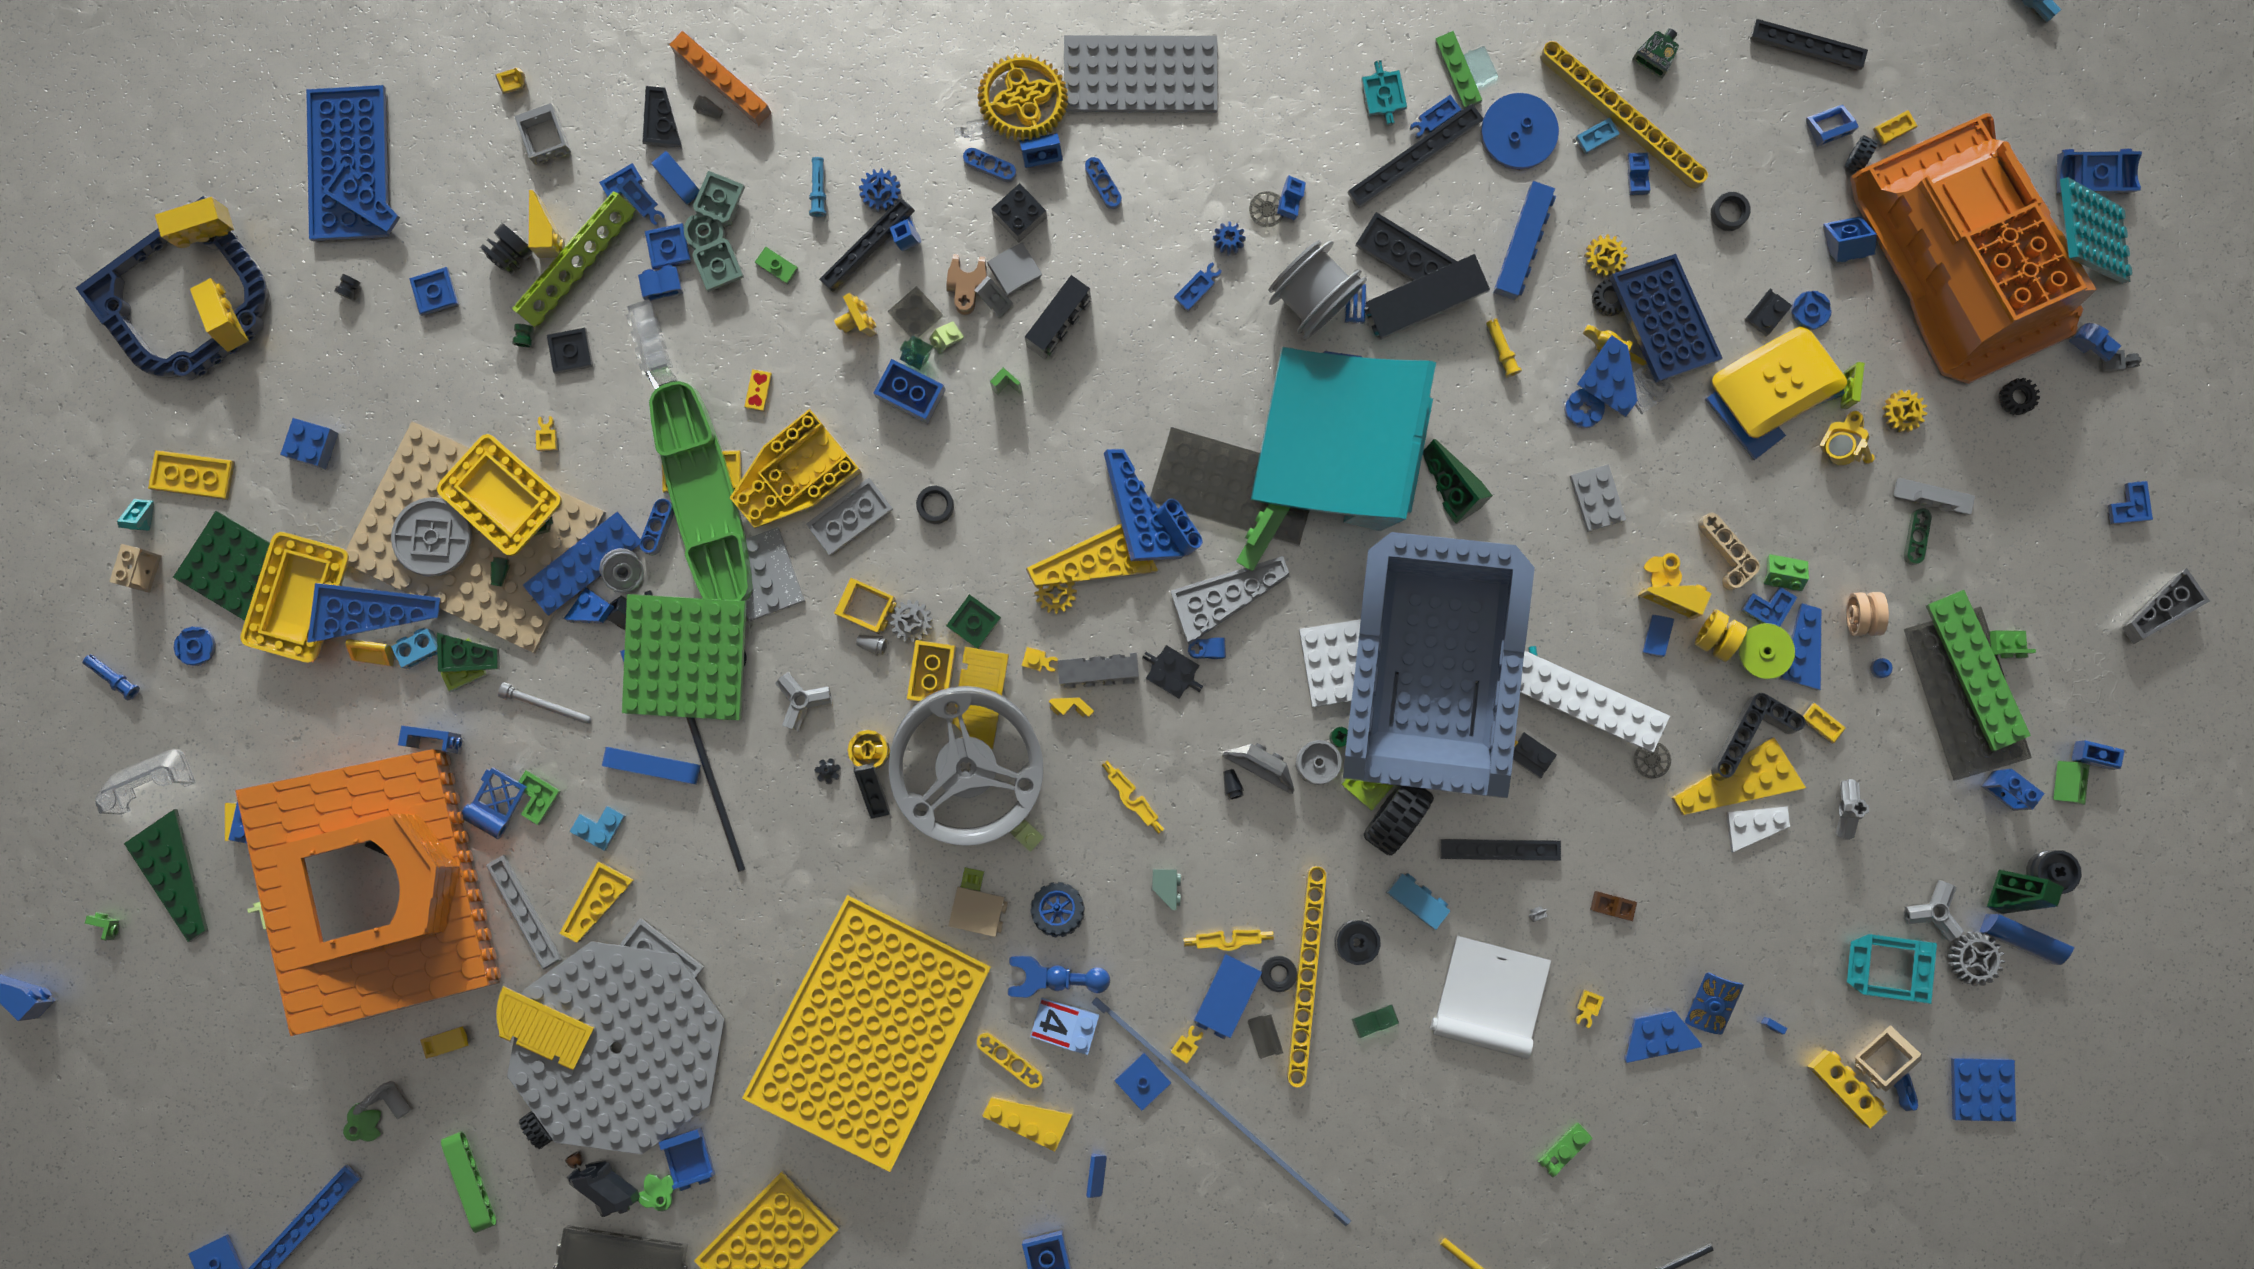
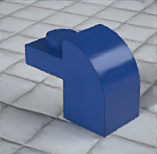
[890,216,921,251]
[2069,323,2122,362]

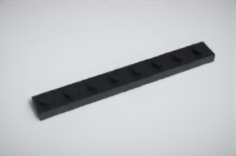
[1347,104,1484,208]

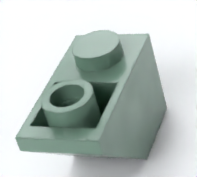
[1152,869,1181,910]

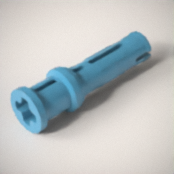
[809,157,826,217]

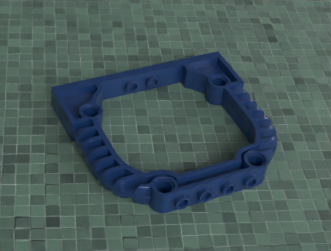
[76,196,268,380]

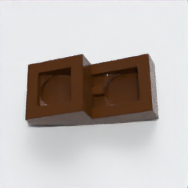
[1590,891,1637,921]

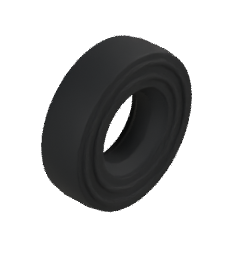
[1261,956,1297,992]

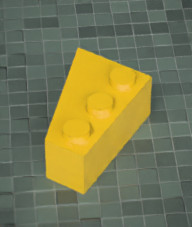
[190,278,249,352]

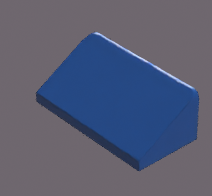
[1643,614,1674,658]
[1086,1154,1107,1198]

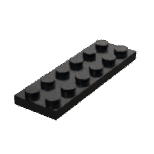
[1355,212,1457,281]

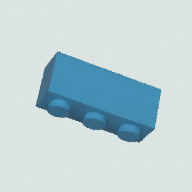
[1386,873,1450,930]

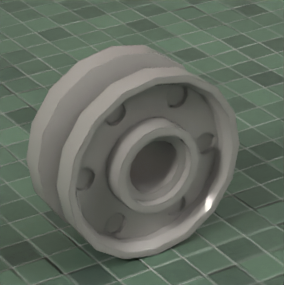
[599,548,644,593]

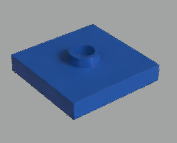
[645,223,691,270]
[409,267,459,316]
[1114,1053,1171,1111]
[188,1234,243,1269]

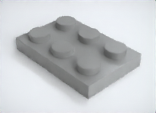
[1570,464,1626,532]

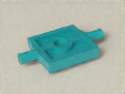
[1361,60,1407,126]

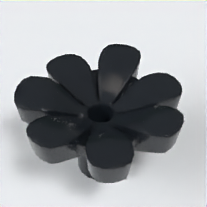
[814,758,841,784]

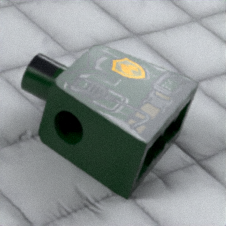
[1632,28,1679,79]

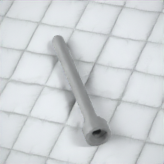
[498,682,591,724]

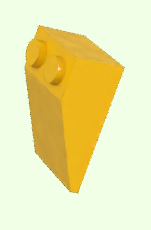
[528,190,565,258]
[1638,584,1712,619]

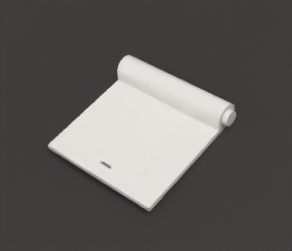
[1430,936,1551,1059]

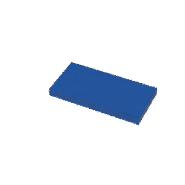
[1705,391,1786,460]

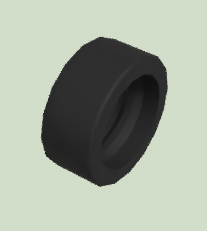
[1711,192,1751,231]
[916,485,954,524]

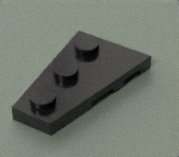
[642,86,682,147]

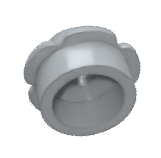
[1529,906,1548,922]

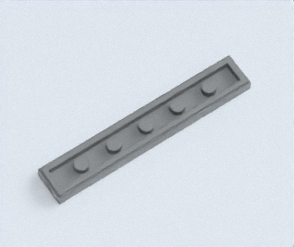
[486,855,562,969]

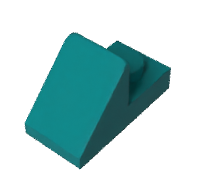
[117,499,154,531]

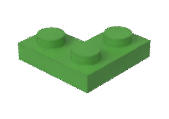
[515,770,561,825]

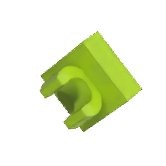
[960,867,985,891]

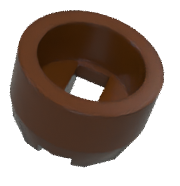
[565,1151,583,1169]

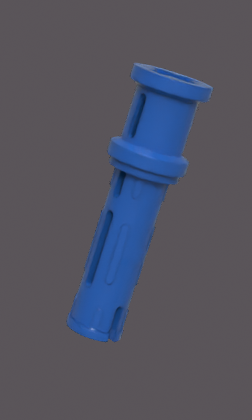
[82,654,140,701]

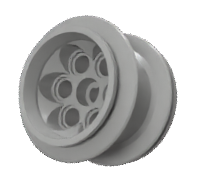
[1268,240,1367,340]

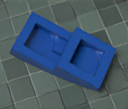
[1628,153,1650,195]
[1277,175,1306,220]

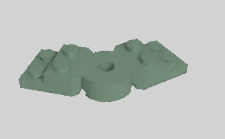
[684,171,745,292]

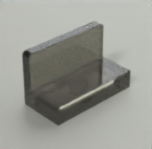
[1247,1013,1283,1059]

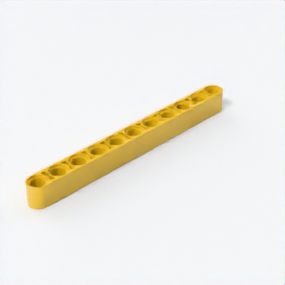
[1540,41,1708,189]
[1287,867,1326,1088]

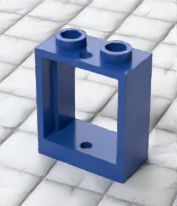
[1981,769,2045,811]

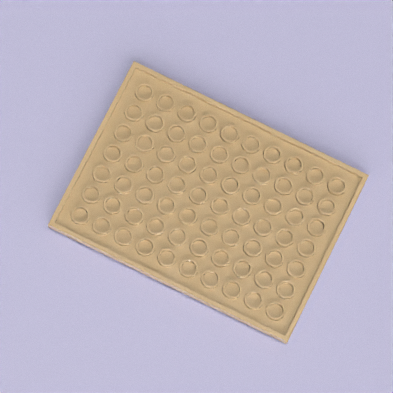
[346,421,606,653]

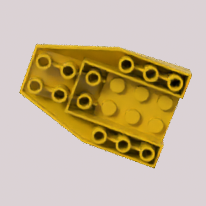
[730,409,862,528]

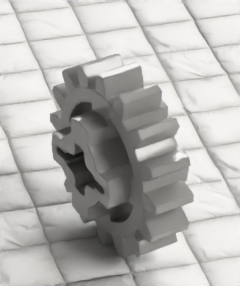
[890,600,933,643]

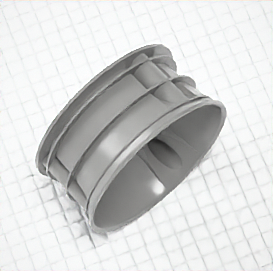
[889,686,1043,846]

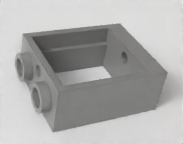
[514,103,571,164]

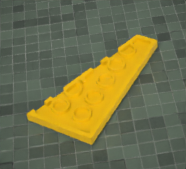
[1026,524,1158,587]

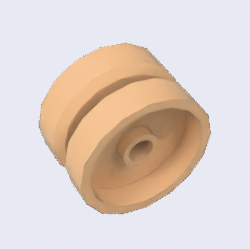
[1846,592,1889,636]

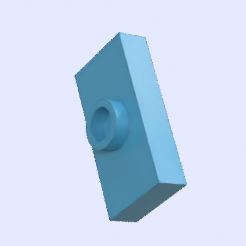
[1576,118,1620,154]

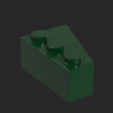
[1987,869,2064,914]

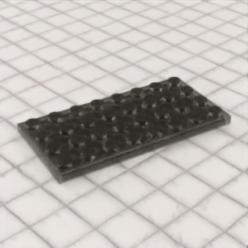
[1150,427,1310,546]
[1904,607,2032,780]

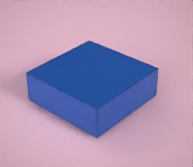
[1761,1017,1788,1035]

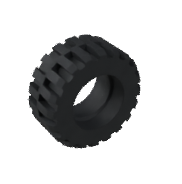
[1364,786,1434,856]

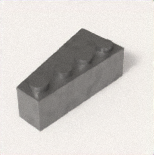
[1058,653,1139,689]

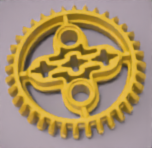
[977,53,1068,141]

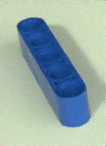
[602,747,701,785]

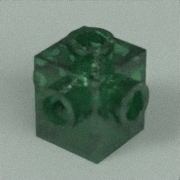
[900,336,933,370]

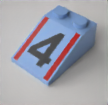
[1030,998,1099,1055]

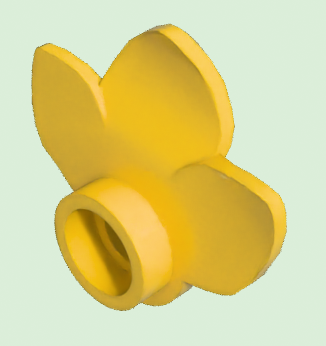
[1644,553,1682,587]

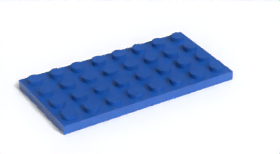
[306,85,389,241]

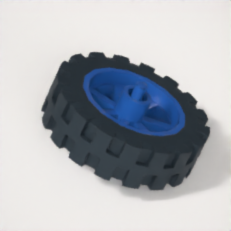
[1030,882,1085,938]

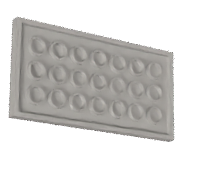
[1064,35,1217,113]

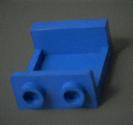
[398,726,462,754]
[659,1127,715,1191]

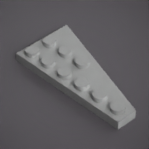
[1171,556,1289,645]

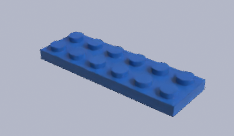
[523,511,641,616]

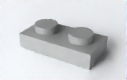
[974,276,1013,317]

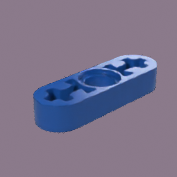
[963,148,1016,182]
[1085,157,1122,209]

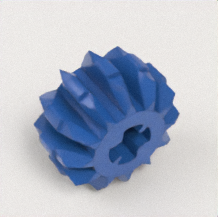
[1213,221,1246,256]

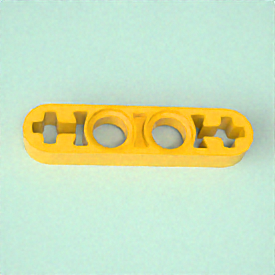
[976,1032,1043,1088]

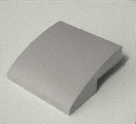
[987,243,1042,295]

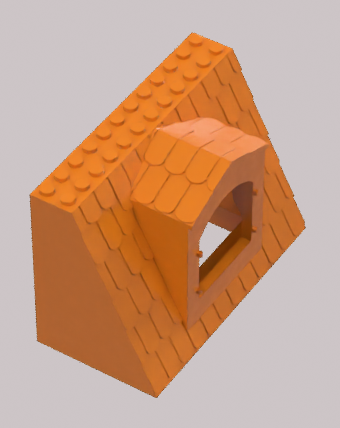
[235,749,501,1036]

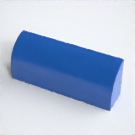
[1979,914,2075,965]

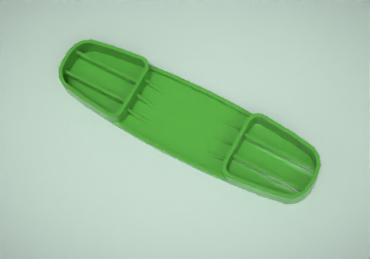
[649,381,753,601]

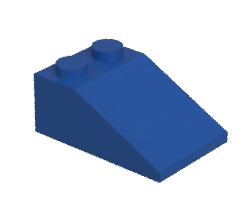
[0,974,56,1021]

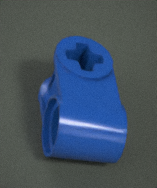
[1188,638,1226,659]

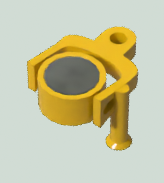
[1820,411,1875,465]

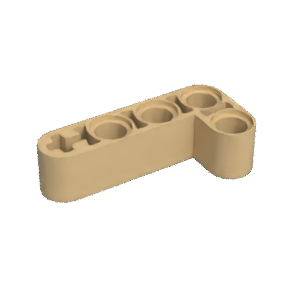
[1698,513,1760,590]

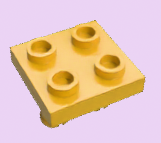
[834,293,877,337]

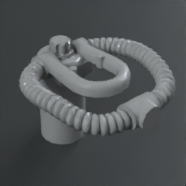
[353,1081,411,1119]

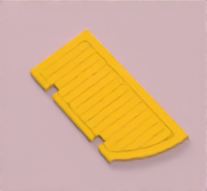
[952,647,1009,749]
[496,986,594,1070]

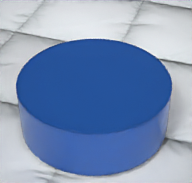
[1870,658,1893,678]

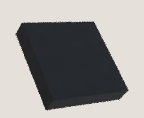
[547,327,593,374]

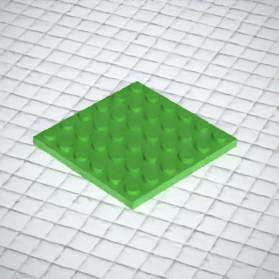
[622,594,747,720]

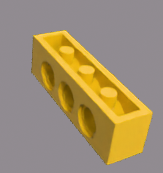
[1807,1050,1888,1129]

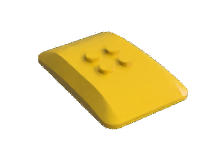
[1712,326,1847,438]
[437,434,562,556]
[240,532,349,663]

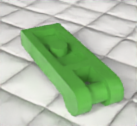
[1538,1122,1592,1177]

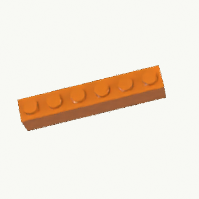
[669,31,771,127]

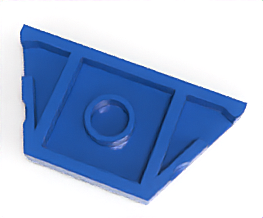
[1624,1010,1702,1063]

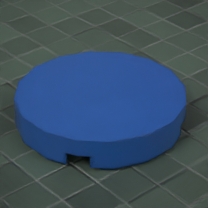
[1791,291,1832,330]
[174,626,216,666]

